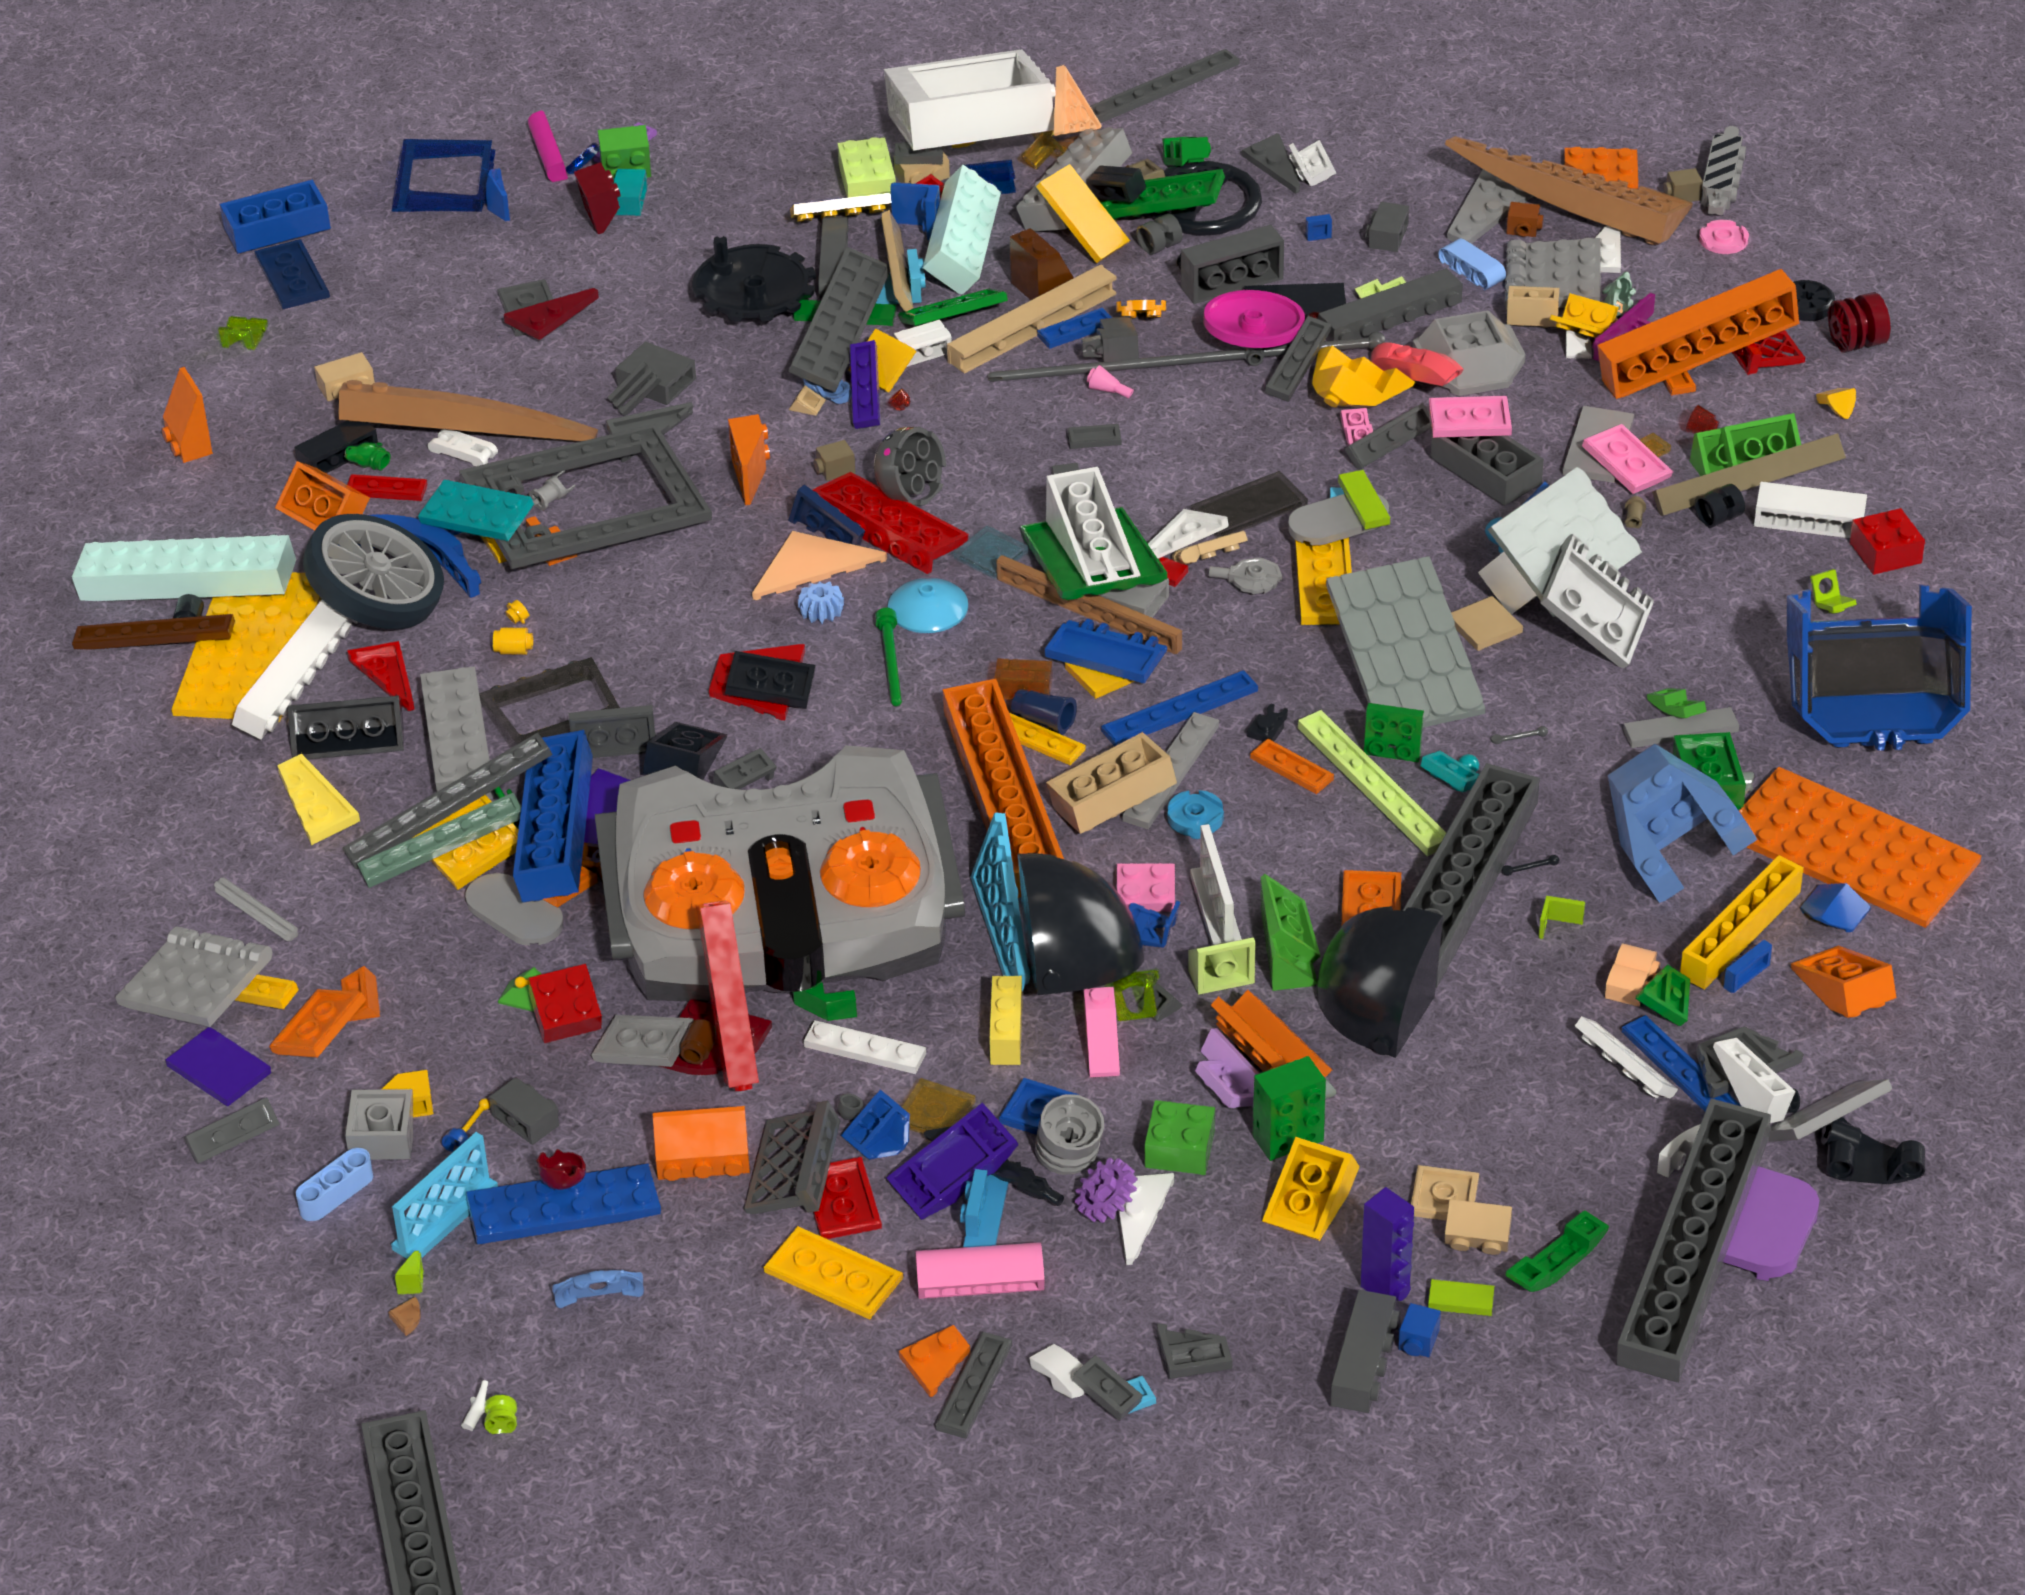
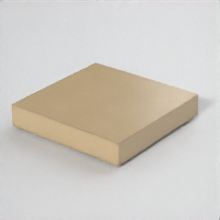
[1451,596,1523,651]
[1411,1165,1479,1221]

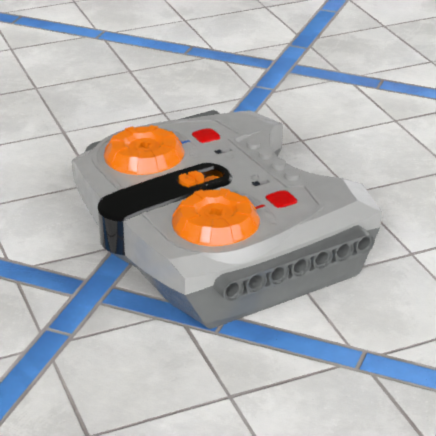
[595,745,965,1003]

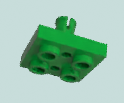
[1364,703,1424,762]

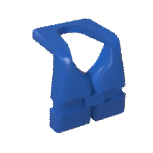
[1129,901,1180,948]

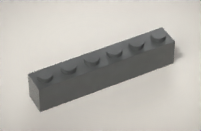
[1318,268,1463,341]

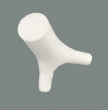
[461,1380,488,1431]

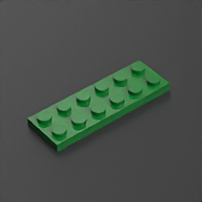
[1099,169,1225,220]

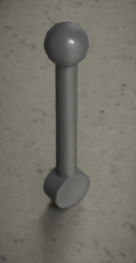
[1491,726,1548,744]

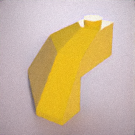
[1312,346,1415,408]

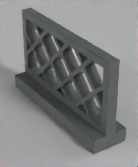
[744,1100,840,1214]

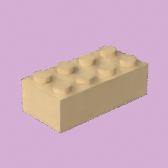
[1046,732,1177,834]

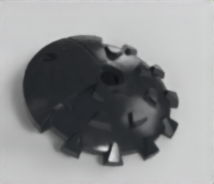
[693,236,816,322]

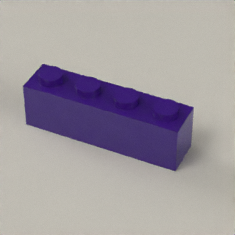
[1360,1187,1414,1301]

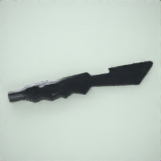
[924,1126,1064,1206]

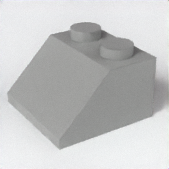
[345,1089,413,1160]

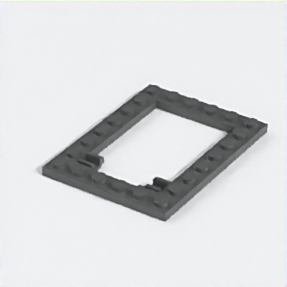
[459,424,712,569]

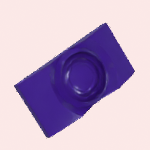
[886,1102,1019,1220]

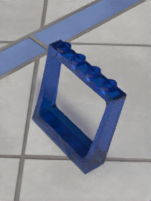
[391,139,496,212]

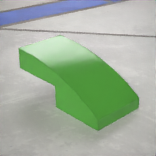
[1647,688,1707,718]

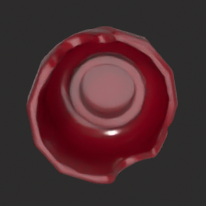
[536,1149,586,1190]

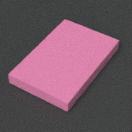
[1429,396,1512,438]
[1582,424,1673,494]

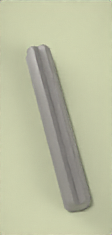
[214,877,298,942]

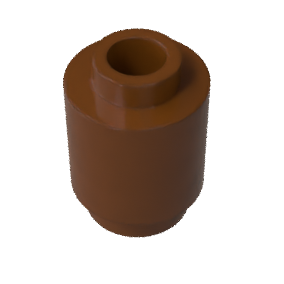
[680,1020,717,1064]

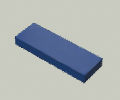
[1037,308,1112,349]

